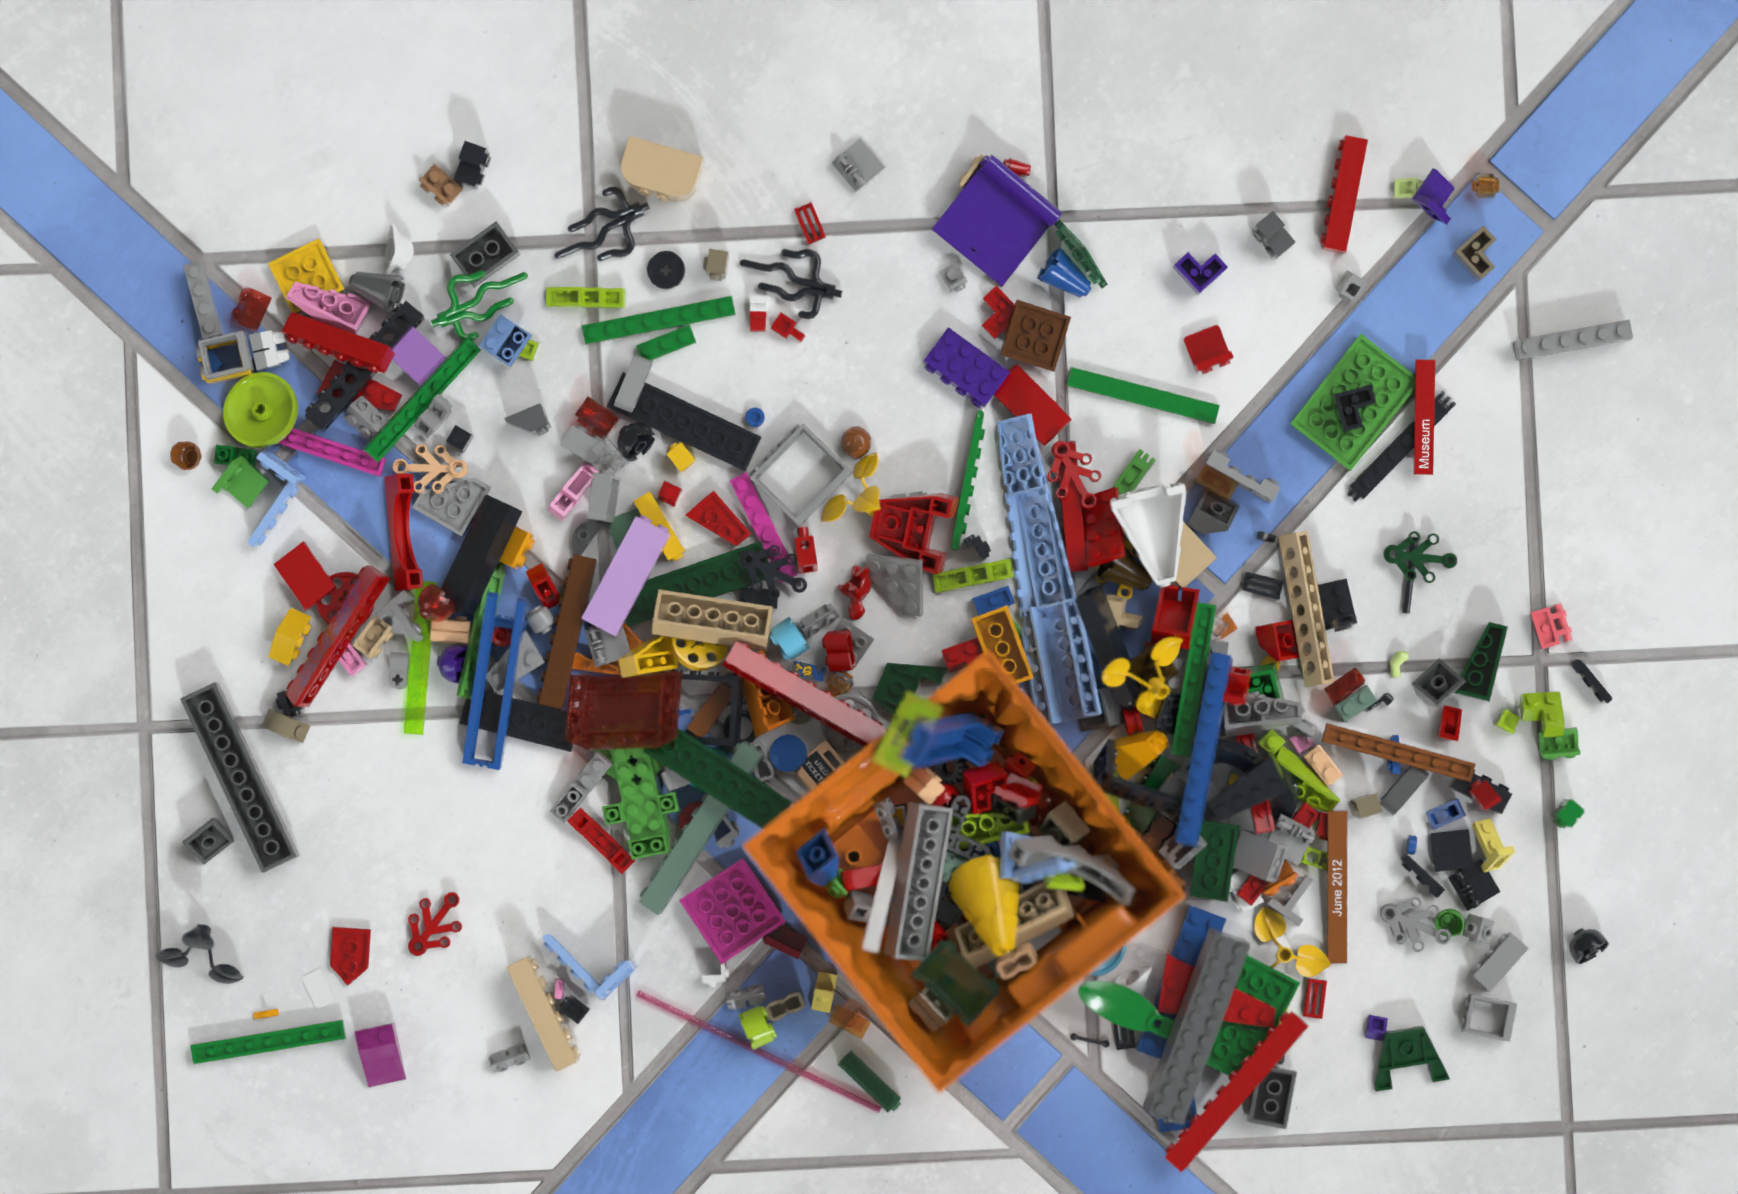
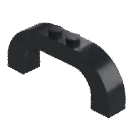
[1186,739,1299,819]

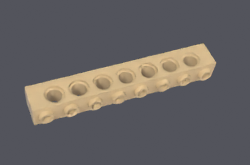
[1278,531,1335,687]

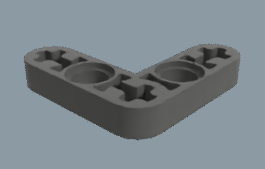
[947,794,991,860]

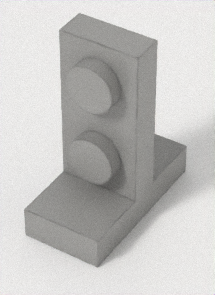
[375,590,424,642]
[1266,875,1313,926]

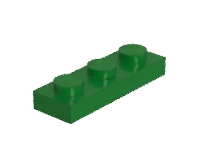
[636,325,697,361]

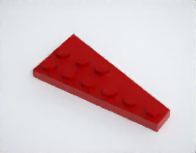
[1158,954,1276,1028]

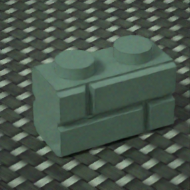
[1333,685,1377,722]

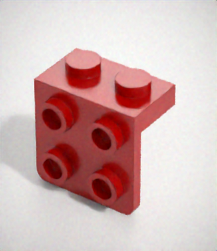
[1184,325,1234,375]

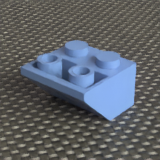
[479,314,532,367]

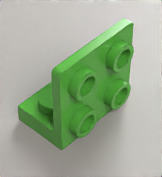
[211,456,269,508]

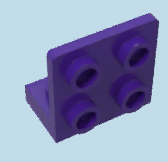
[1412,168,1455,225]

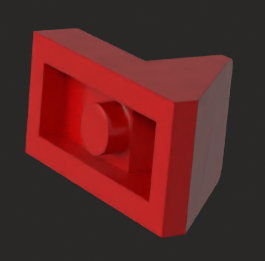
[1436,705,1462,741]

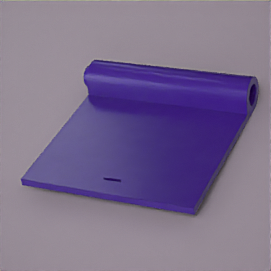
[931,154,1062,287]

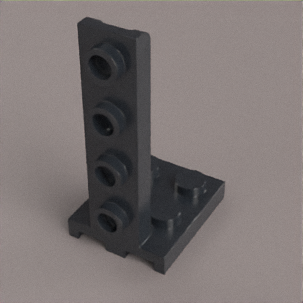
[1318,578,1357,632]
[1092,739,1181,816]

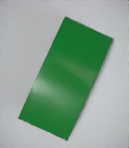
[214,444,257,467]

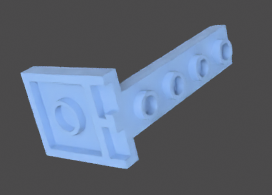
[248,451,306,547]
[1000,831,1075,884]
[542,934,637,999]

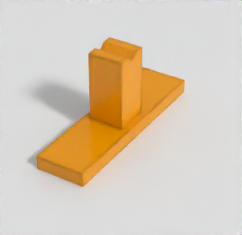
[253,1009,279,1019]

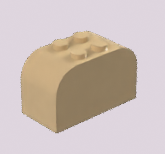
[621,136,704,202]

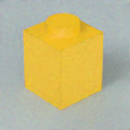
[666,442,696,473]

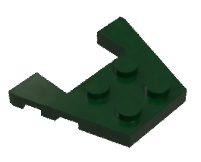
[873,663,947,717]
[1374,1025,1450,1092]

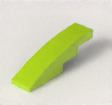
[546,287,626,308]
[932,559,1014,593]

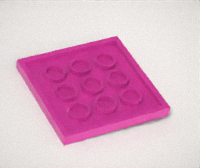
[679,858,786,965]

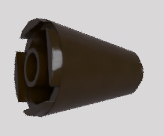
[1097,551,1152,591]

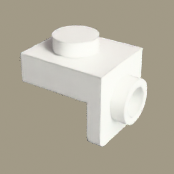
[702,963,730,987]

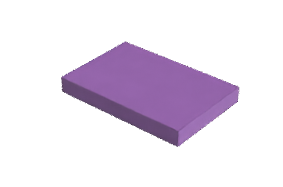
[391,326,446,386]

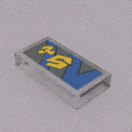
[788,658,829,685]

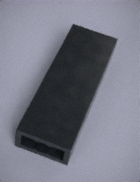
[436,494,523,615]
[1075,584,1142,707]

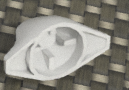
[384,224,414,275]
[1109,964,1152,995]

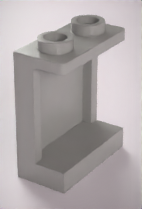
[1233,830,1289,883]

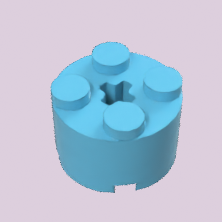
[769,617,811,661]

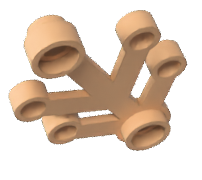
[393,444,468,494]

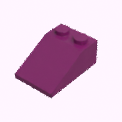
[354,1022,406,1087]

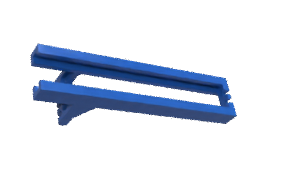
[462,592,528,770]

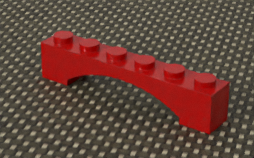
[384,474,424,591]

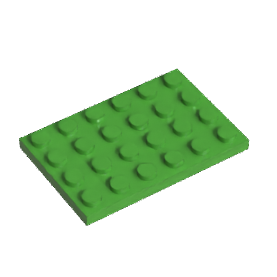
[1290,334,1415,471]

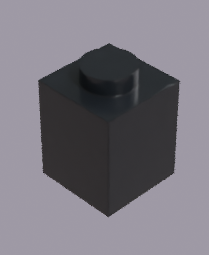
[446,425,474,453]

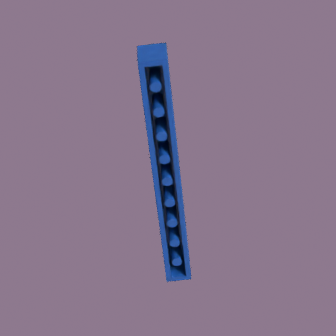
[1176,652,1233,848]

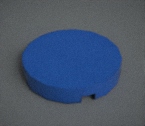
[769,734,808,773]

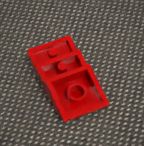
[994,363,1072,446]

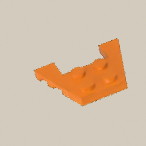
[572,623,643,676]

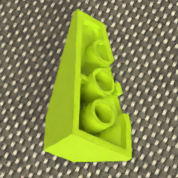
[1274,746,1340,813]

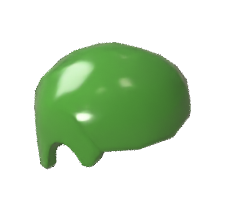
[1434,908,1465,937]

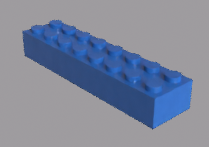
[1136,905,1226,1059]

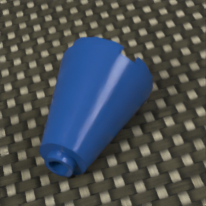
[1037,248,1092,298]

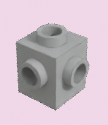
[1462,913,1494,944]

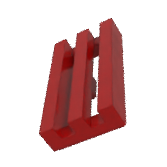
[794,202,826,245]
[1303,978,1327,1019]

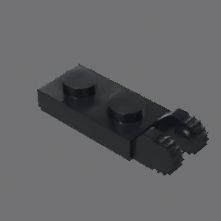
[1572,659,1613,704]

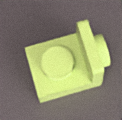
[1394,178,1423,199]

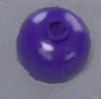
[437,645,467,684]

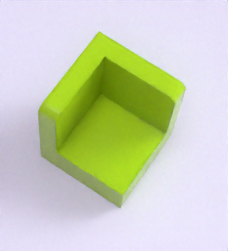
[1494,708,1521,734]

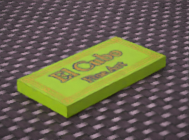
[872,691,943,777]

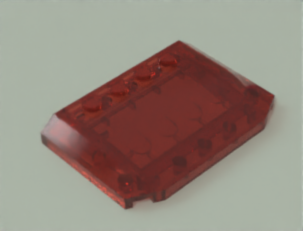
[565,671,682,750]

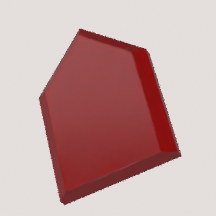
[330,927,371,986]

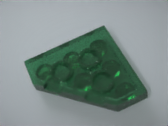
[1054,219,1108,289]

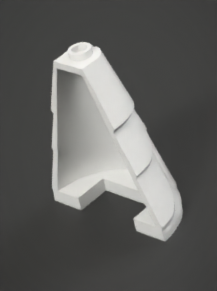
[1110,483,1186,587]

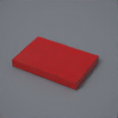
[273,541,337,610]

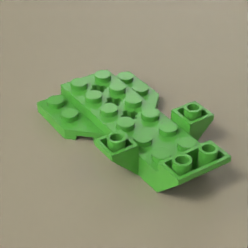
[590,715,679,860]

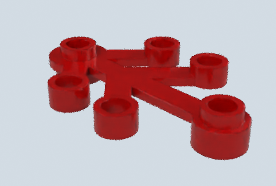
[1047,441,1101,509]
[408,892,462,956]

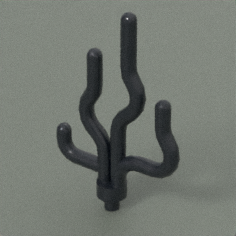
[554,186,650,261]
[740,249,842,319]

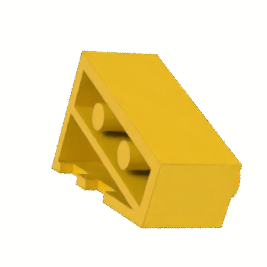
[618,634,679,678]

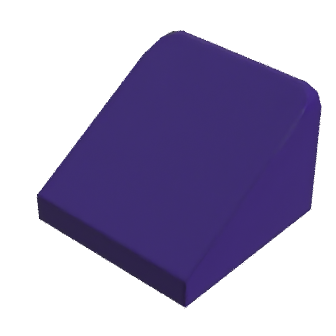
[1365,1015,1388,1041]

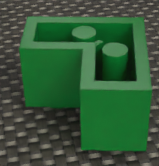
[1246,663,1284,699]

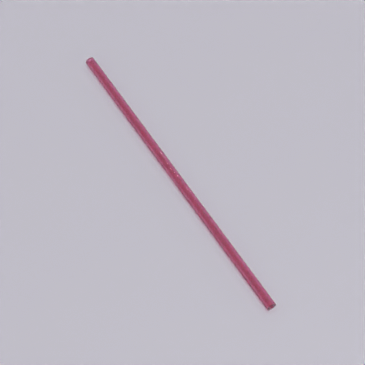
[636,990,882,1114]

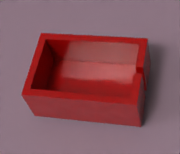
[1151,585,1200,649]

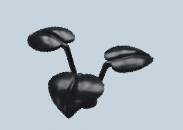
[155,924,244,984]

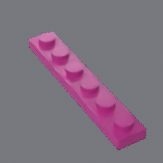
[278,428,387,477]
[729,472,798,583]

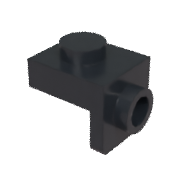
[275,691,305,717]
[559,995,590,1024]

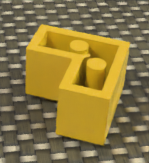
[268,608,312,666]

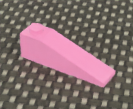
[286,282,372,334]

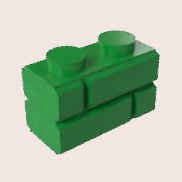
[1551,799,1585,829]

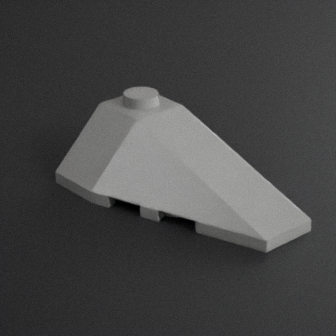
[1224,693,1303,737]

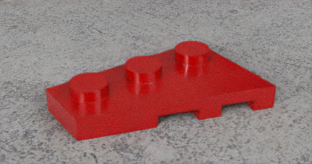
[685,490,751,546]

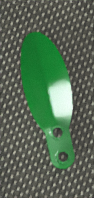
[1078,980,1174,1039]

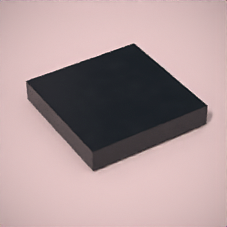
[1430,829,1474,872]

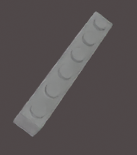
[1513,319,1633,361]

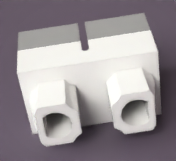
[249,330,290,372]

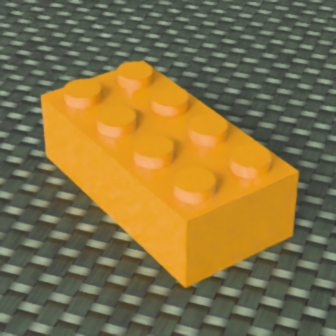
[971,606,1034,684]

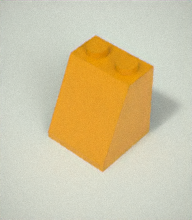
[1114,729,1170,780]

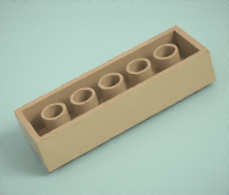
[652,590,773,651]
[954,882,1075,969]
[506,956,581,1072]

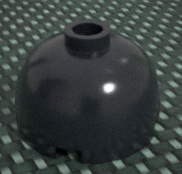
[617,423,655,462]
[1569,928,1609,964]

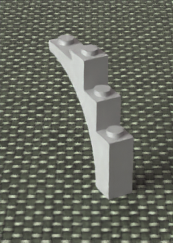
[1009,835,1135,906]

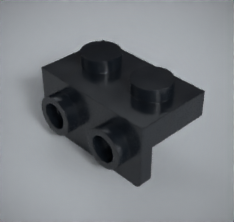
[961,534,991,561]

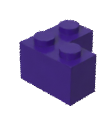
[1172,252,1228,295]

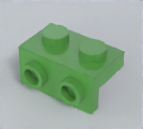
[1538,727,1581,760]

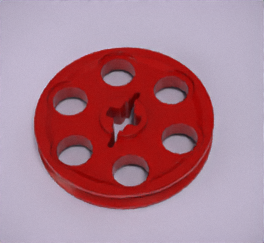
[316,572,374,625]

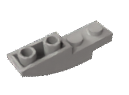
[550,751,613,823]

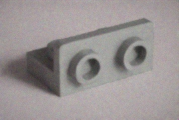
[1290,708,1316,737]

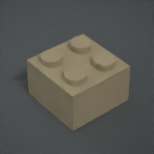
[1038,801,1090,847]

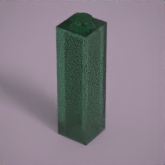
[838,1050,901,1112]

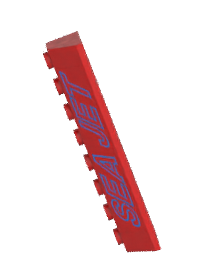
[285,565,391,707]

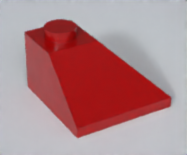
[1255,620,1299,662]

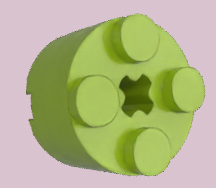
[738,1005,778,1050]

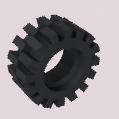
[931,757,969,785]

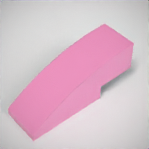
[547,461,599,521]

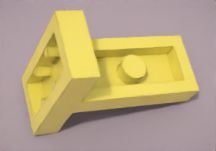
[1471,818,1515,873]
[811,971,837,1013]

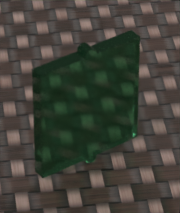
[608,508,641,549]

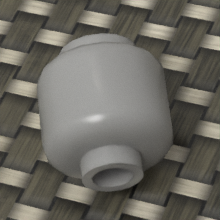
[526,605,555,635]

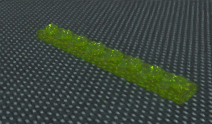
[404,581,437,735]

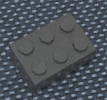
[450,221,520,288]
[1247,1066,1297,1129]

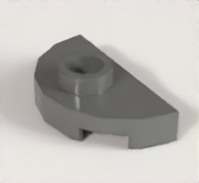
[572,521,602,555]

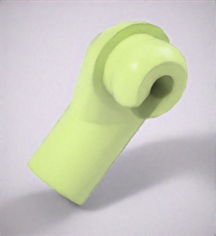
[1389,651,1409,678]

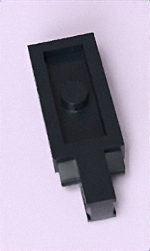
[1401,853,1445,898]

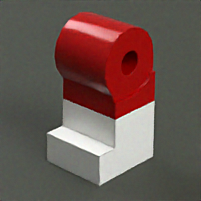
[750,296,768,332]

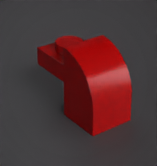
[1223,666,1252,705]

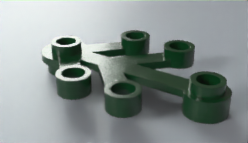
[1383,531,1457,583]

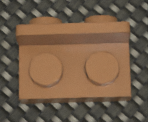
[418,164,464,207]

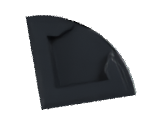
[1256,531,1276,543]

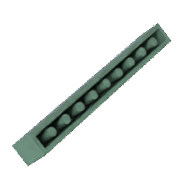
[639,741,765,915]

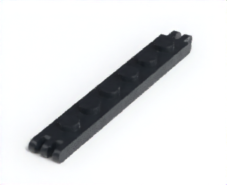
[1347,391,1456,502]

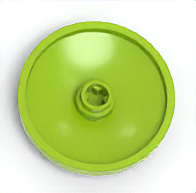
[223,372,298,448]

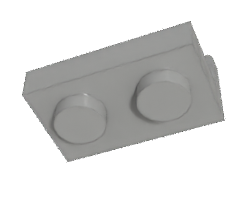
[343,396,389,442]

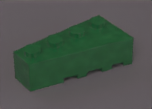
[1122,755,1182,833]

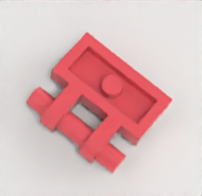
[1530,603,1572,649]

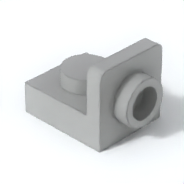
[939,262,968,292]

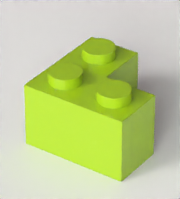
[1519,691,1565,737]

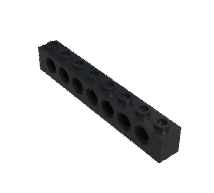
[305,301,424,433]

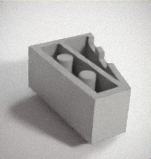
[486,630,546,693]

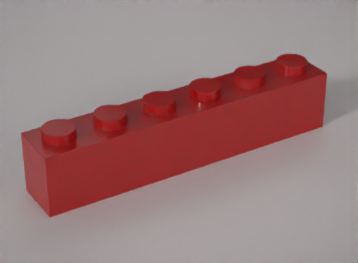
[1320,135,1368,254]
[281,312,395,374]

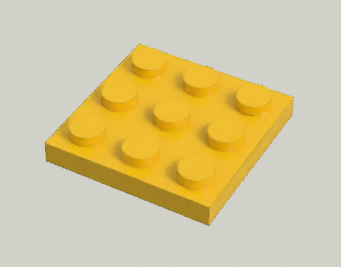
[268,238,345,314]

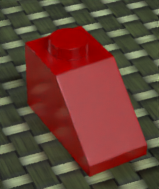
[525,563,560,609]
[1468,779,1502,811]

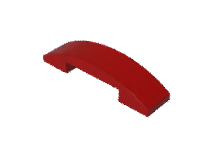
[567,807,635,874]

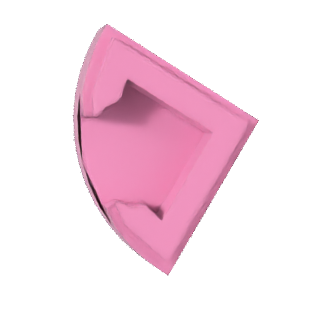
[1289,735,1315,754]
[554,979,564,999]

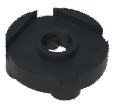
[647,251,685,290]

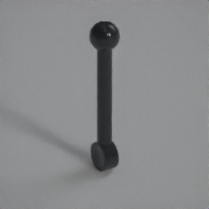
[1070,1033,1110,1048]

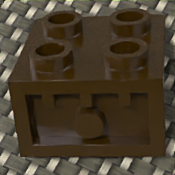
[1127,645,1179,691]

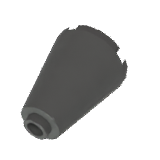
[349,272,405,313]

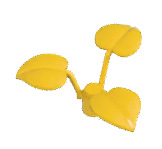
[821,452,880,522]
[1101,637,1183,718]
[1254,907,1331,977]

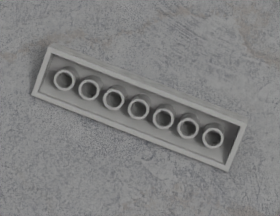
[884,801,953,961]

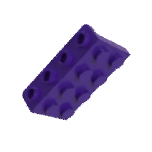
[923,327,1010,408]

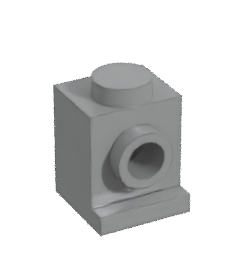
[1336,270,1367,302]

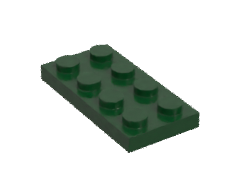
[1189,820,1239,902]

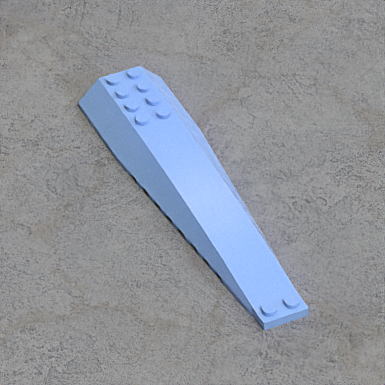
[997,414,1101,725]

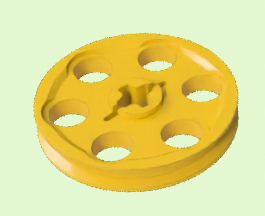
[670,637,728,671]

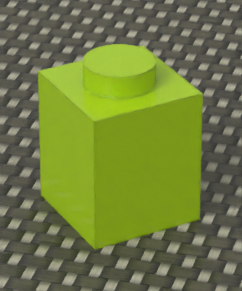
[1257,729,1286,754]

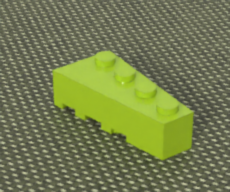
[950,809,1031,850]

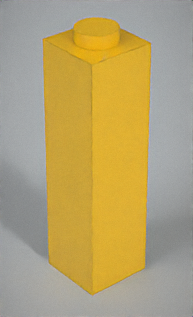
[633,491,686,562]

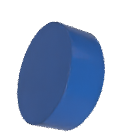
[745,408,765,427]
[1406,835,1417,855]

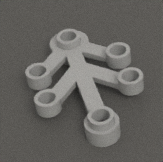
[1380,897,1451,952]

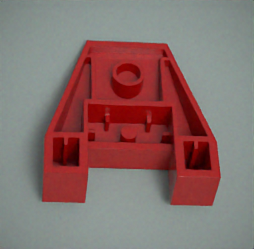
[869,493,959,574]

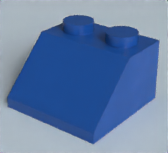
[795,828,839,887]

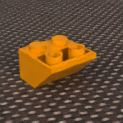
[499,527,535,570]

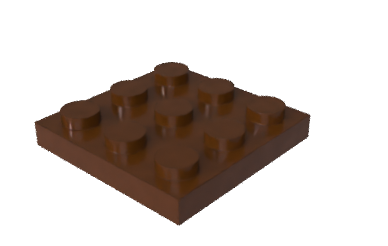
[999,300,1071,372]

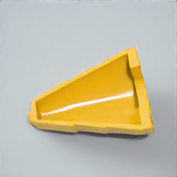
[948,855,1020,957]

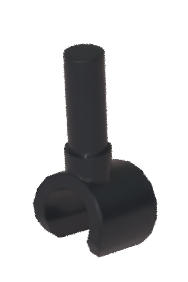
[1367,693,1394,711]

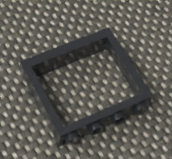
[662,669,744,746]

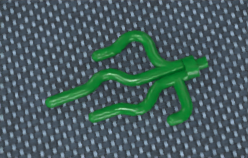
[431,270,528,340]

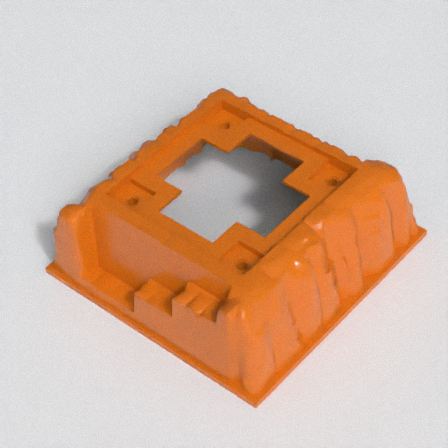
[743,650,1186,1093]

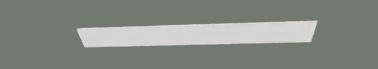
[862,830,904,952]

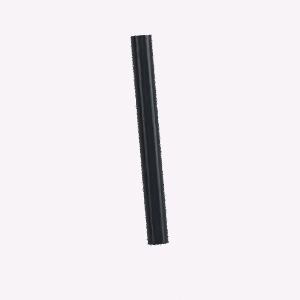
[1402,537,1418,614]

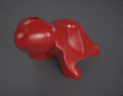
[837,565,871,621]

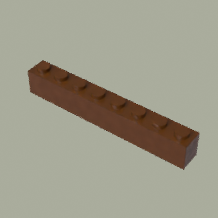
[536,554,597,710]

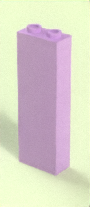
[582,515,671,637]

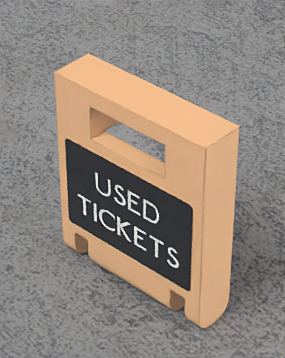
[796,740,846,792]

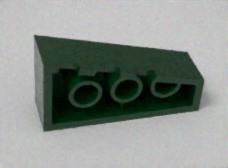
[1454,622,1508,702]

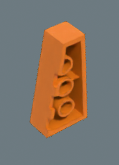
[740,650,796,737]

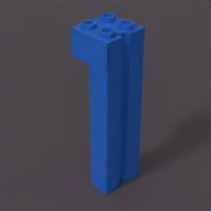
[901,712,1004,768]

